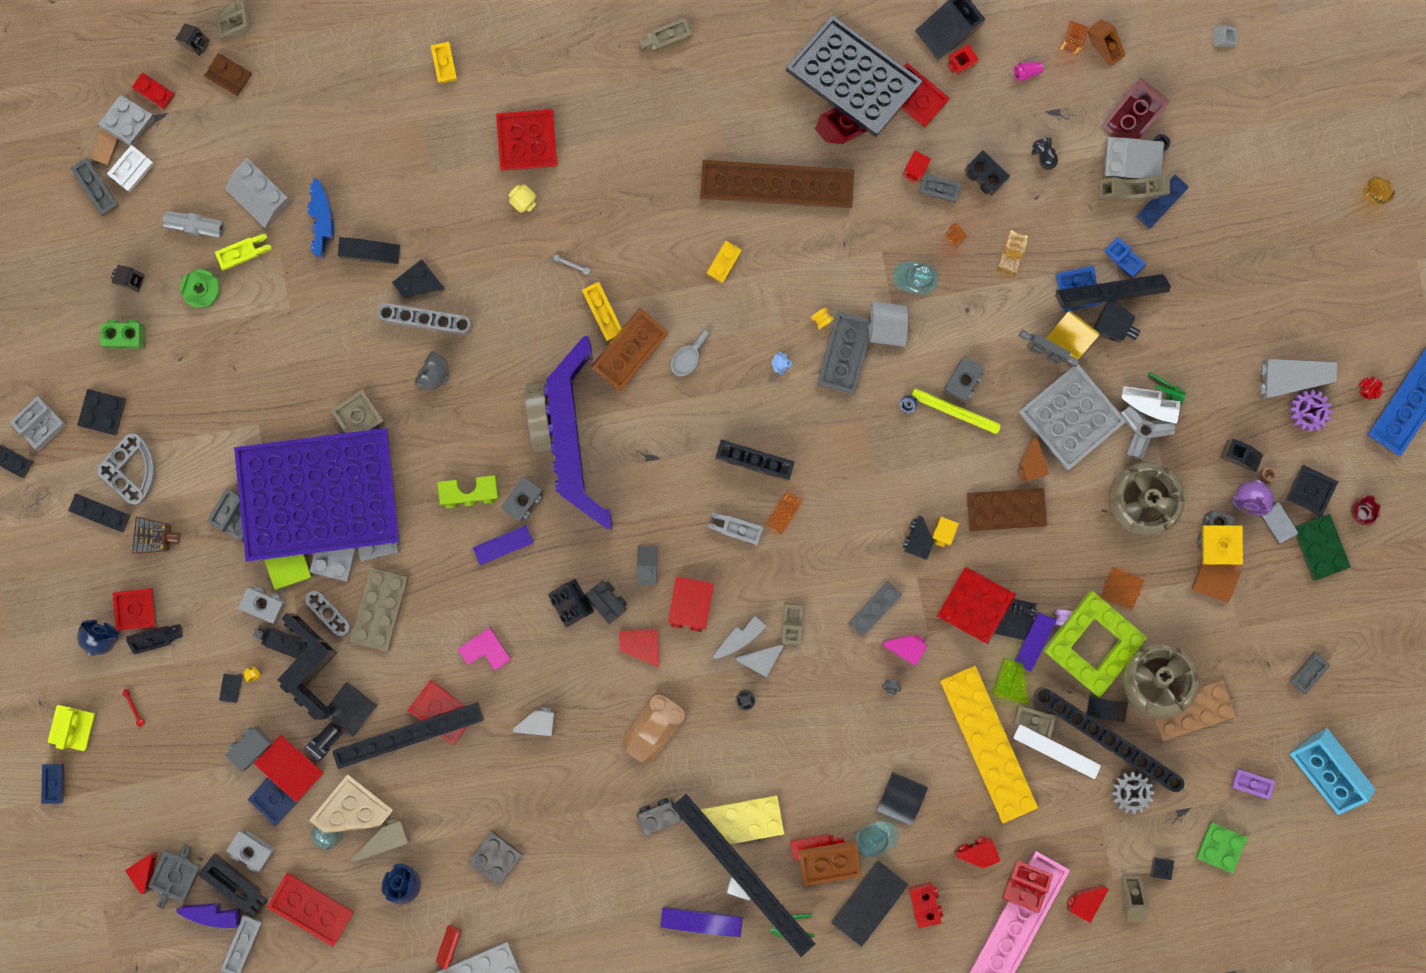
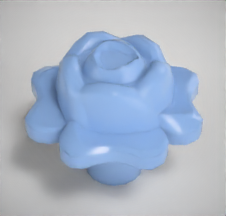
[771,352,792,375]

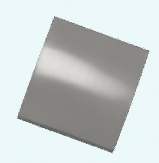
[868,301,908,347]
[10,396,66,452]

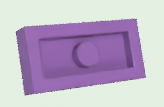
[1231,769,1275,800]

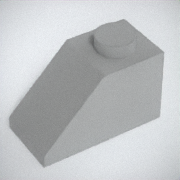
[513,707,555,736]

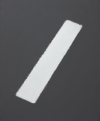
[1014,725,1101,779]

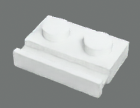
[107,145,155,193]

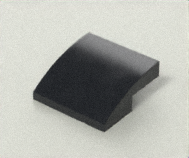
[876,772,928,825]

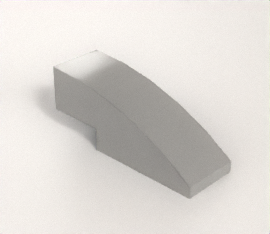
[712,616,766,659]

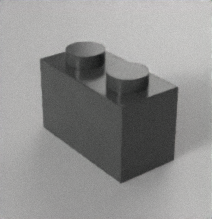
[226,727,273,772]

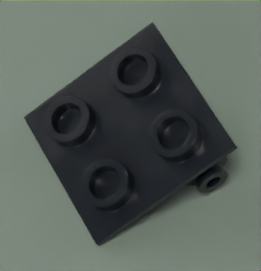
[994,599,1037,640]

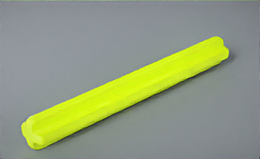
[911,389,1001,434]

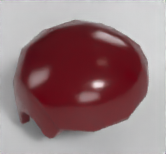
[1351,495,1381,526]

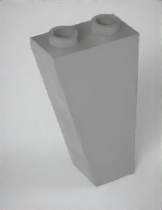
[1259,359,1337,399]

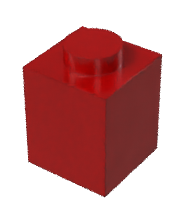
[902,150,931,183]

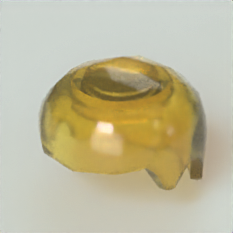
[1364,177,1395,206]

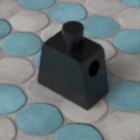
[1093,301,1141,343]

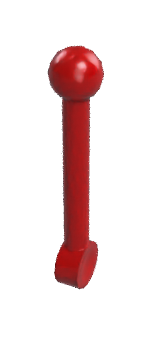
[122,689,145,727]

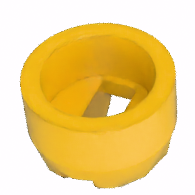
[244,666,261,683]

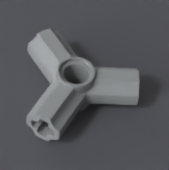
[1120,405,1175,460]

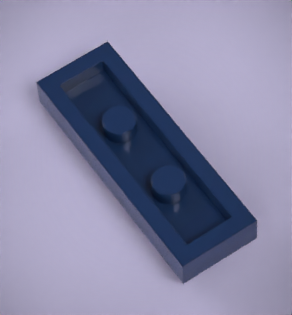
[1136,174,1189,229]

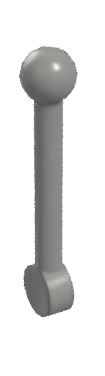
[553,254,590,275]

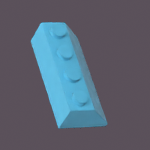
[1290,728,1376,815]

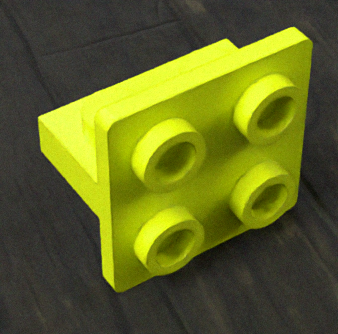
[48,705,95,751]

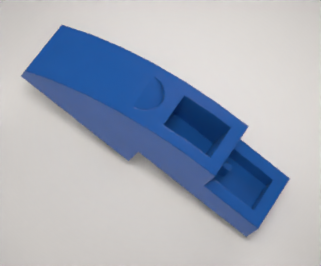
[307,178,335,258]

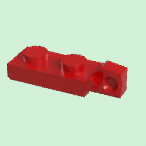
[790,834,845,861]

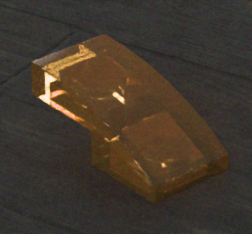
[766,490,803,534]

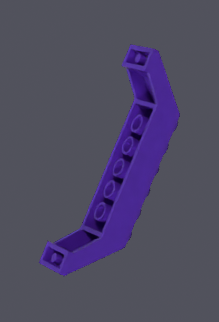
[544,336,613,530]

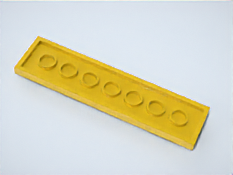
[940,665,1038,823]

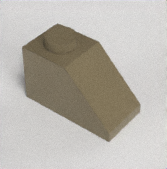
[1121,876,1149,922]

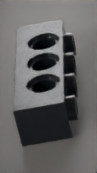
[715,439,795,481]

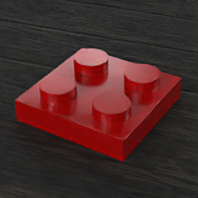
[112,588,157,631]

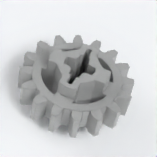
[1111,771,1155,814]

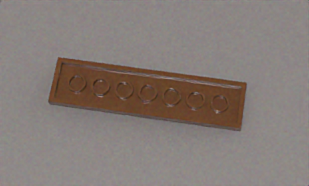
[700,160,854,209]

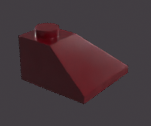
[815,108,868,144]

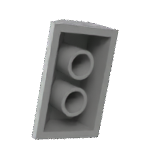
[225,158,292,229]

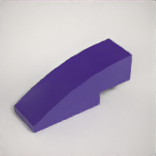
[176,903,241,928]

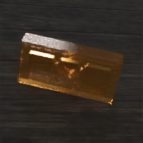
[945,223,967,248]

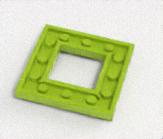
[1042,590,1147,698]

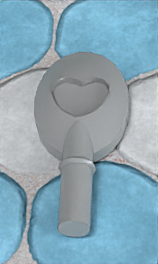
[671,329,710,376]

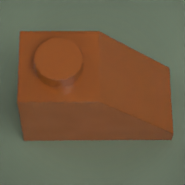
[1086,19,1126,66]
[1017,438,1049,483]

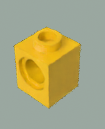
[932,517,959,547]

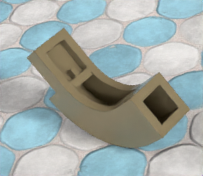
[1099,174,1170,202]
[525,383,552,453]

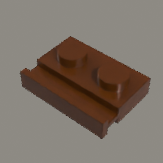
[204,53,252,97]

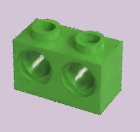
[100,320,145,349]

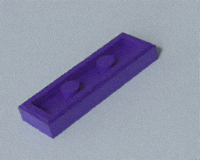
[473,525,534,565]
[1013,611,1056,672]

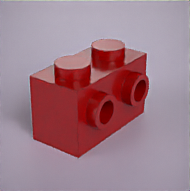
[908,882,943,929]

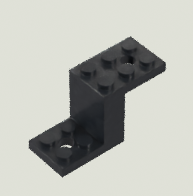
[277,613,337,720]

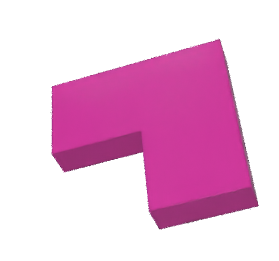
[458,628,511,670]

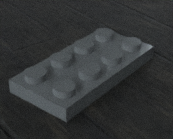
[817,311,871,395]

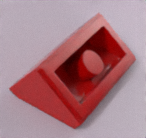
[436,925,462,970]

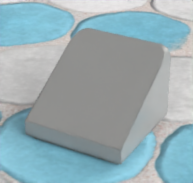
[1213,25,1237,47]

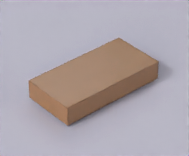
[90,128,119,166]

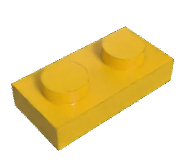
[430,42,457,84]
[707,241,742,284]

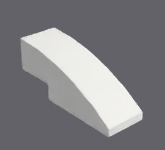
[1122,386,1180,424]

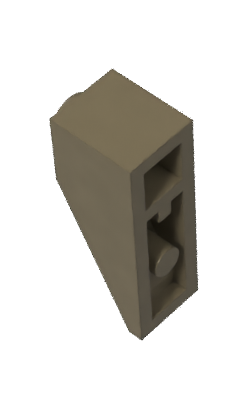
[351,817,411,863]

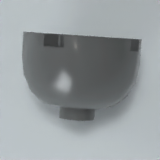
[415,351,450,390]

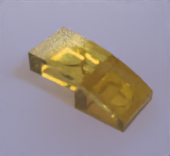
[997,231,1029,276]

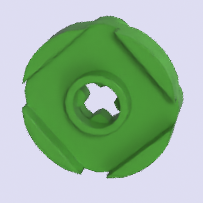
[180,269,220,308]

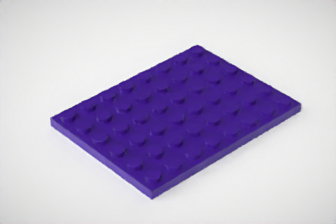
[234,428,400,562]

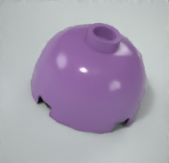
[1233,480,1274,516]

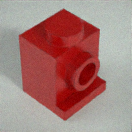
[947,44,979,76]

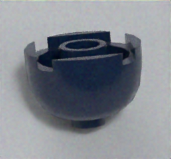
[77,620,119,656]
[381,864,421,905]

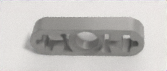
[306,591,351,636]

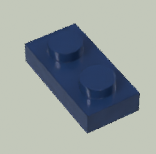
[41,764,64,804]

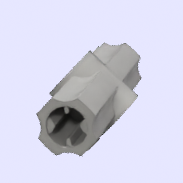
[163,211,224,238]

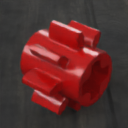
[1358,376,1384,400]

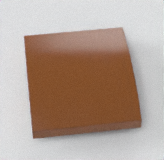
[1191,560,1242,603]

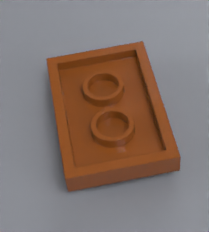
[798,841,861,886]

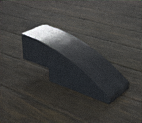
[338,237,400,264]

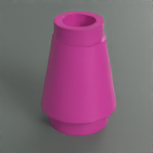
[1014,62,1044,81]

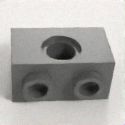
[943,356,984,403]
[501,477,543,522]

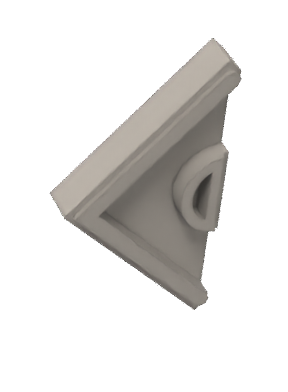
[735,645,783,677]

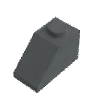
[637,546,657,585]

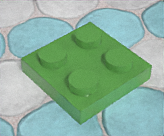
[1195,822,1247,874]

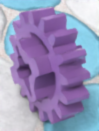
[1288,390,1333,432]

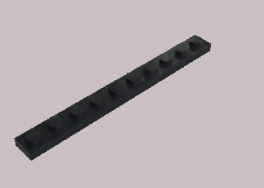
[671,793,816,957]

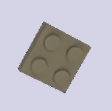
[330,389,385,433]

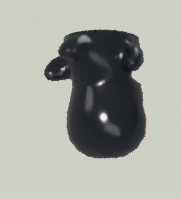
[1032,138,1059,170]

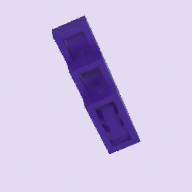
[661,907,743,937]

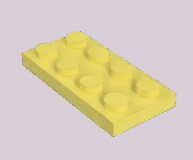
[701,795,784,844]

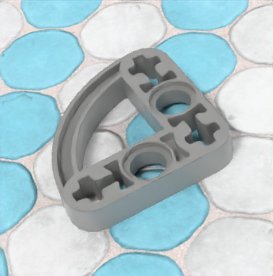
[97,433,156,505]

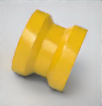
[811,307,835,330]

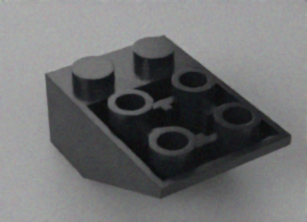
[915,0,986,60]

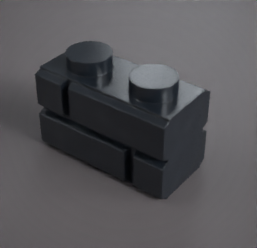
[585,580,628,625]

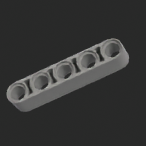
[378,304,473,335]

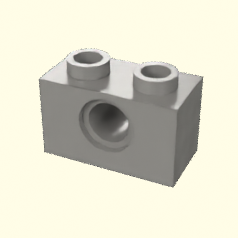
[238,585,287,624]
[226,829,276,872]

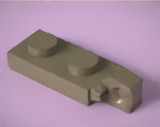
[639,18,692,51]

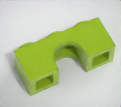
[438,475,500,509]

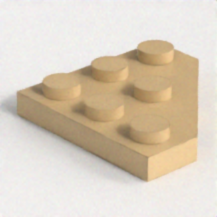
[309,774,393,833]

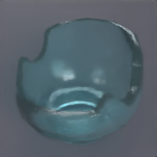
[311,826,344,849]

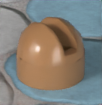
[1259,467,1276,483]

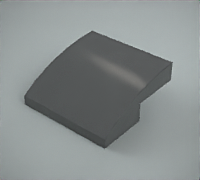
[207,488,243,542]

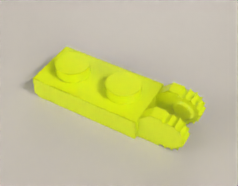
[215,234,272,271]

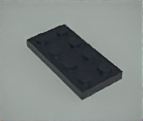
[831,860,909,947]

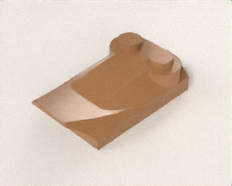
[624,690,688,764]

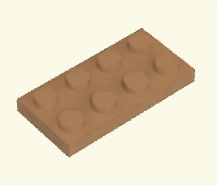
[1153,680,1236,741]

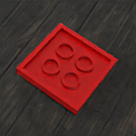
[496,109,558,171]
[937,566,1016,645]

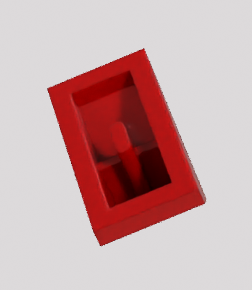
[125,852,158,894]

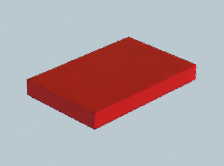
[901,62,950,128]
[407,680,468,746]
[253,735,324,803]

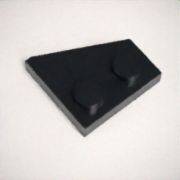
[392,259,445,298]

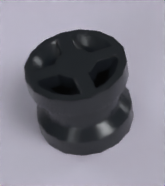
[736,690,755,710]

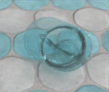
[893,261,938,294]
[856,821,899,857]

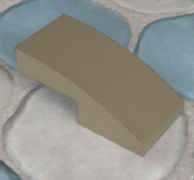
[782,603,804,645]

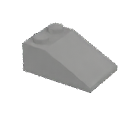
[1103,137,1164,179]

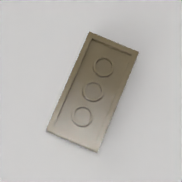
[350,567,409,652]

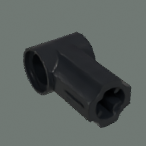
[304,722,343,762]

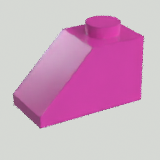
[881,635,928,666]

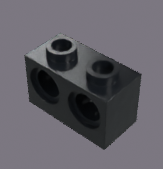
[965,150,1010,196]

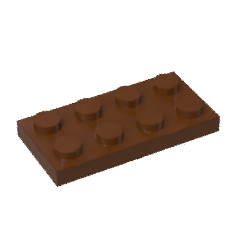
[967,488,1047,531]

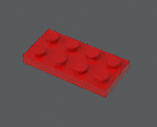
[266,873,354,947]

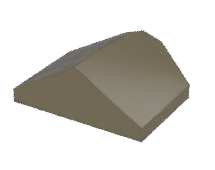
[215,0,250,39]

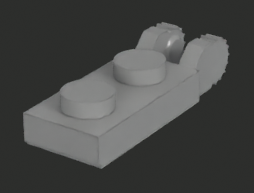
[707,512,764,546]

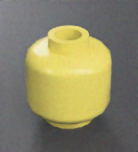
[508,184,537,213]

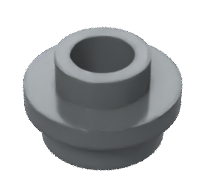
[882,680,901,695]

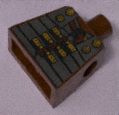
[132,517,181,554]

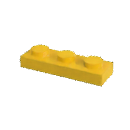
[582,282,622,342]

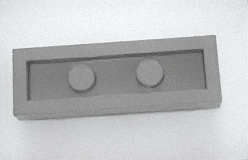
[221,914,263,973]

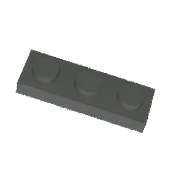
[70,158,119,216]
[849,581,902,636]

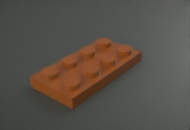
[591,308,669,391]

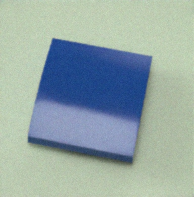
[1055,265,1102,312]

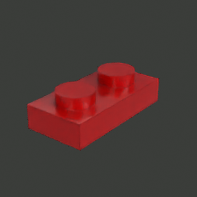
[131,72,175,110]

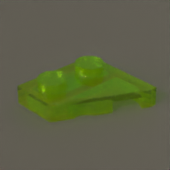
[992,658,1029,705]

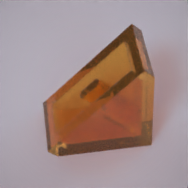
[1060,21,1088,55]

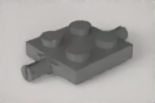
[1018,329,1080,367]
[148,844,201,909]

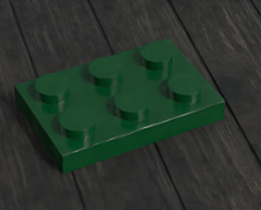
[1295,514,1351,581]

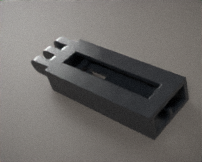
[197,854,268,917]

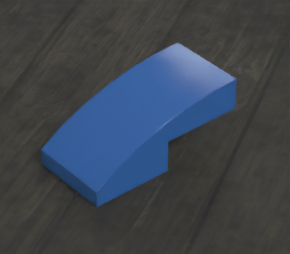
[1104,237,1146,279]

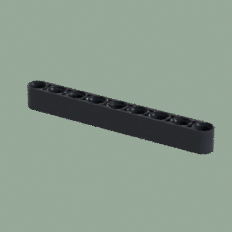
[1033,688,1185,792]

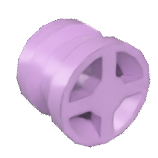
[1055,609,1073,626]

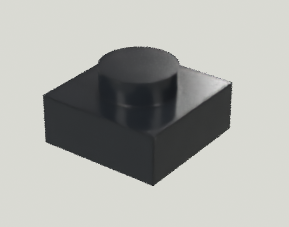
[1150,857,1174,880]

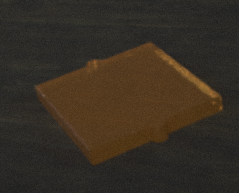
[1101,567,1144,609]

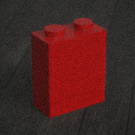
[668,577,714,632]

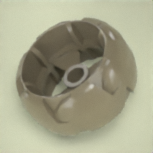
[1109,462,1185,536]
[1123,643,1200,719]

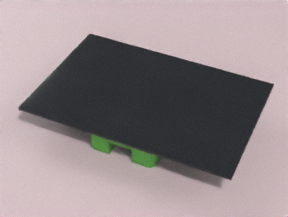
[219,674,241,703]

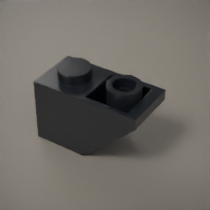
[175,23,209,56]
[1220,438,1263,472]
[902,516,934,560]

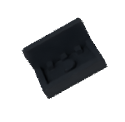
[548,579,594,627]

